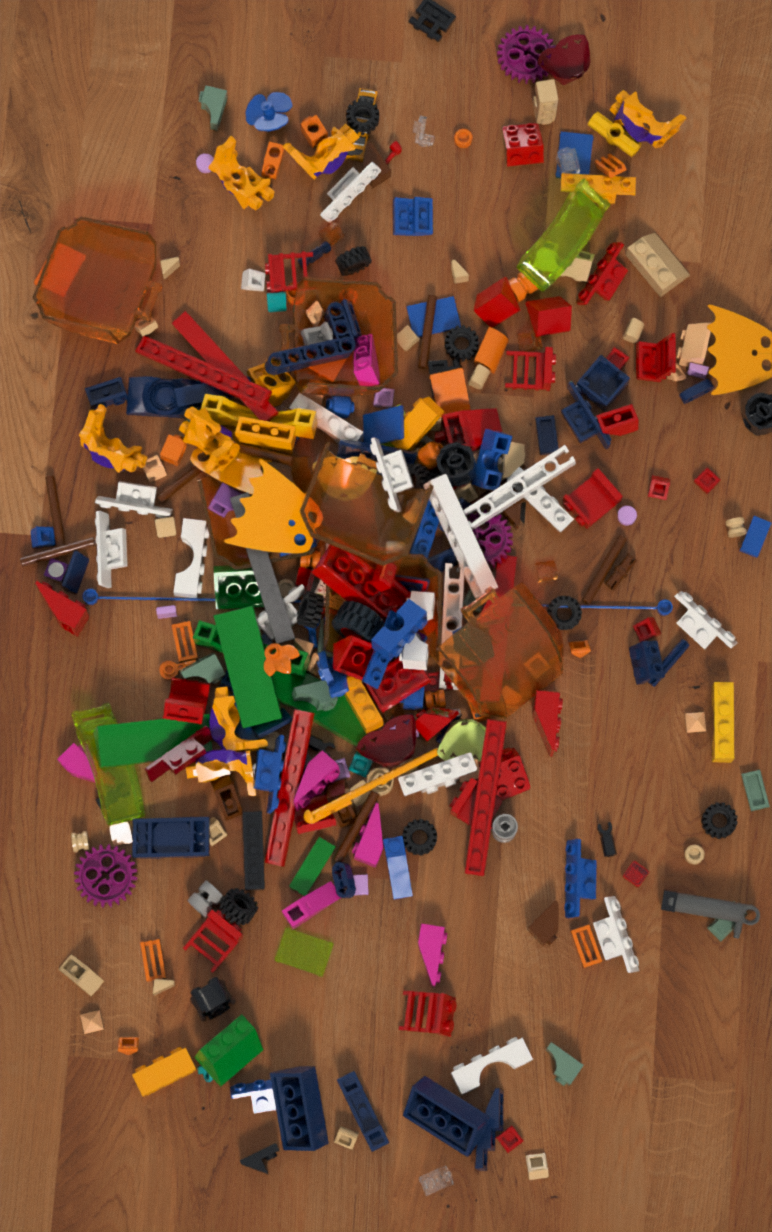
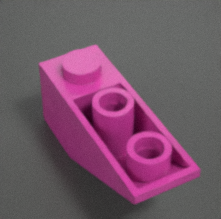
[354,334,380,389]
[57,743,116,788]
[293,750,340,811]
[352,803,383,868]
[282,881,341,930]
[418,923,448,988]

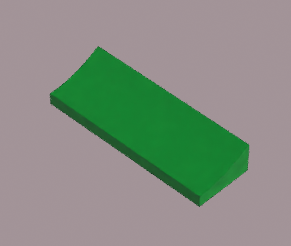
[213,606,283,728]
[272,671,366,747]
[93,714,213,768]

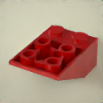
[441,408,503,451]
[35,581,89,637]
[533,690,563,757]

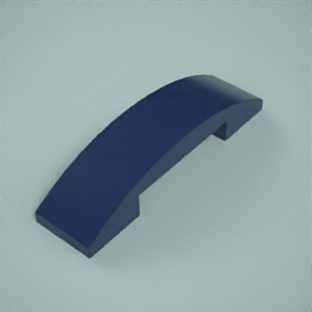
[337,1071,389,1152]

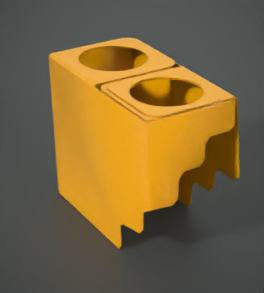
[255,372,296,407]

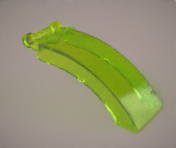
[516,179,611,292]
[71,702,145,826]

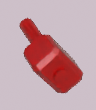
[372,559,411,599]

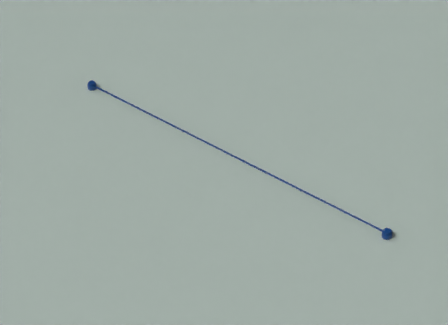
[83,589,673,616]

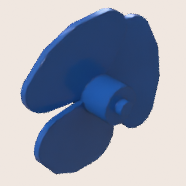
[245,92,293,131]

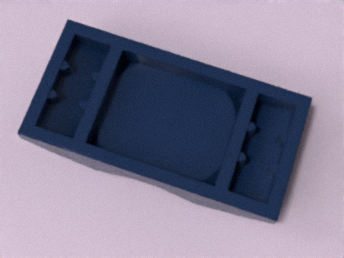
[126,376,203,419]
[132,817,210,859]

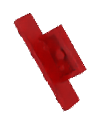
[575,242,628,305]

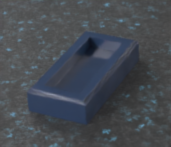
[535,415,559,455]

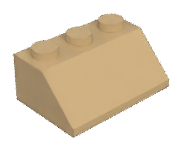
[626,233,690,297]

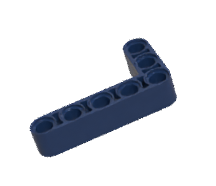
[264,302,356,375]

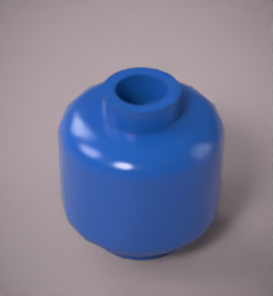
[326,393,355,419]

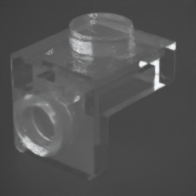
[413,116,435,147]
[419,1166,454,1196]

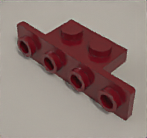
[145,726,212,782]

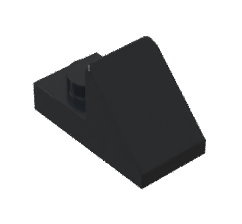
[240,1143,279,1175]

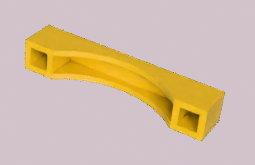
[201,394,318,439]

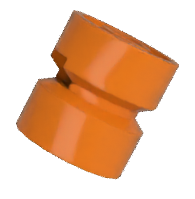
[508,269,540,303]

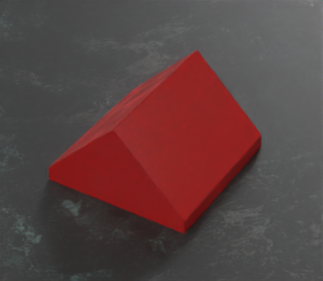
[473,277,521,328]
[525,296,572,337]
[333,635,374,680]

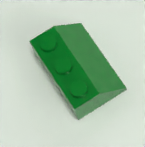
[214,564,264,609]
[194,1014,263,1087]

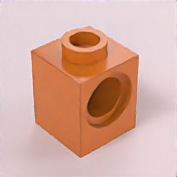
[301,115,328,148]
[160,434,187,466]

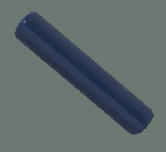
[648,639,689,687]

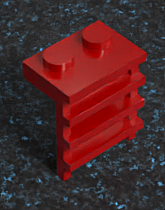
[265,251,316,293]
[636,333,676,382]
[505,347,556,391]
[294,794,336,834]
[183,910,243,973]
[398,991,457,1037]

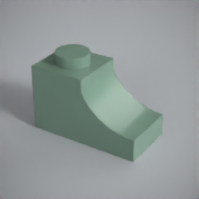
[199,85,228,131]
[179,652,225,684]
[292,680,338,711]
[546,1042,584,1086]

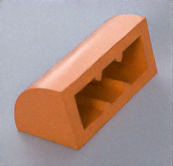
[474,327,509,374]

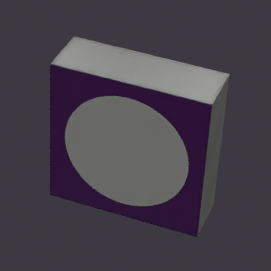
[44,558,69,583]

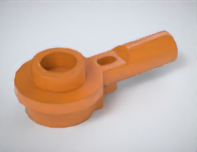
[159,659,196,680]

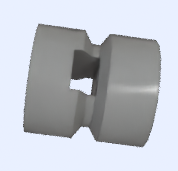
[491,814,518,843]
[187,880,224,918]

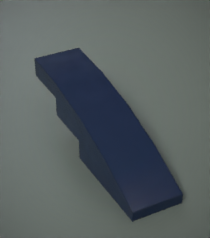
[173,377,251,408]
[337,440,417,468]
[475,1088,504,1171]

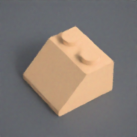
[677,322,711,367]

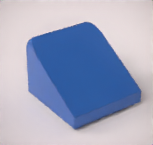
[31,526,55,548]

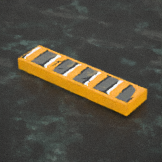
[345,88,378,162]

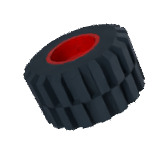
[331,601,384,643]

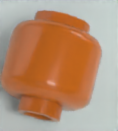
[417,441,443,470]

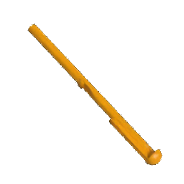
[304,748,438,824]

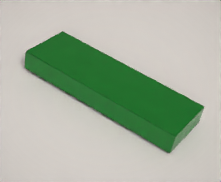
[289,837,336,896]

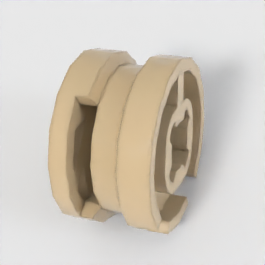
[366,767,394,796]

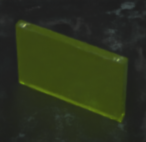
[274,928,334,977]

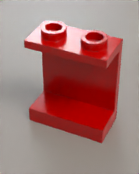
[562,468,623,529]
[163,677,210,724]

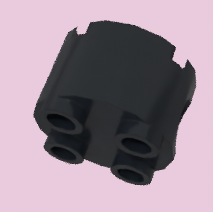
[742,393,772,436]
[437,442,477,487]
[190,977,236,1022]

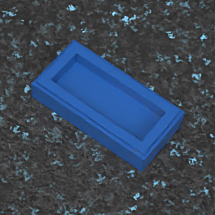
[740,516,771,558]

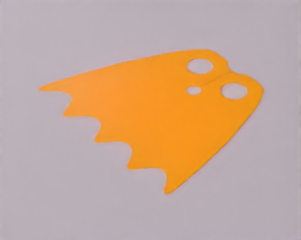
[707,305,772,395]
[190,426,272,495]
[224,459,323,553]

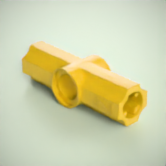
[588,111,642,157]

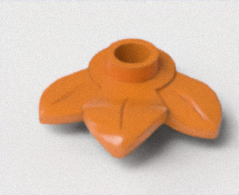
[264,643,300,677]

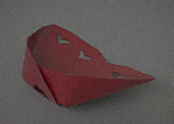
[537,34,591,85]
[356,715,417,769]

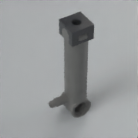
[661,889,760,939]

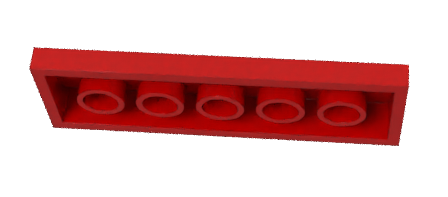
[312,538,407,627]

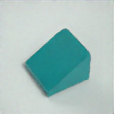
[267,292,287,312]
[349,751,373,778]

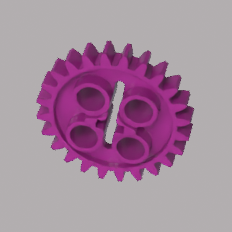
[497,25,556,84]
[466,509,513,568]
[74,844,138,908]

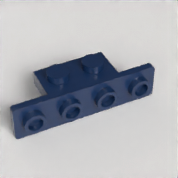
[561,381,611,450]

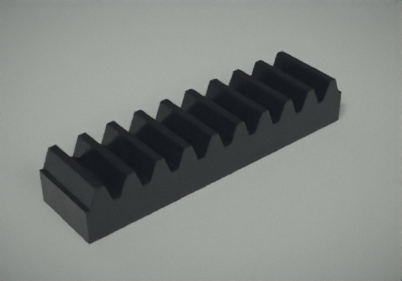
[242,811,265,891]

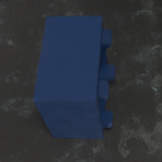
[577,355,630,412]

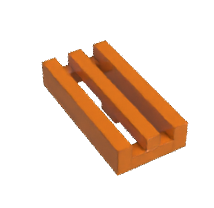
[594,153,626,178]
[171,621,198,663]
[570,925,603,969]
[140,939,166,982]

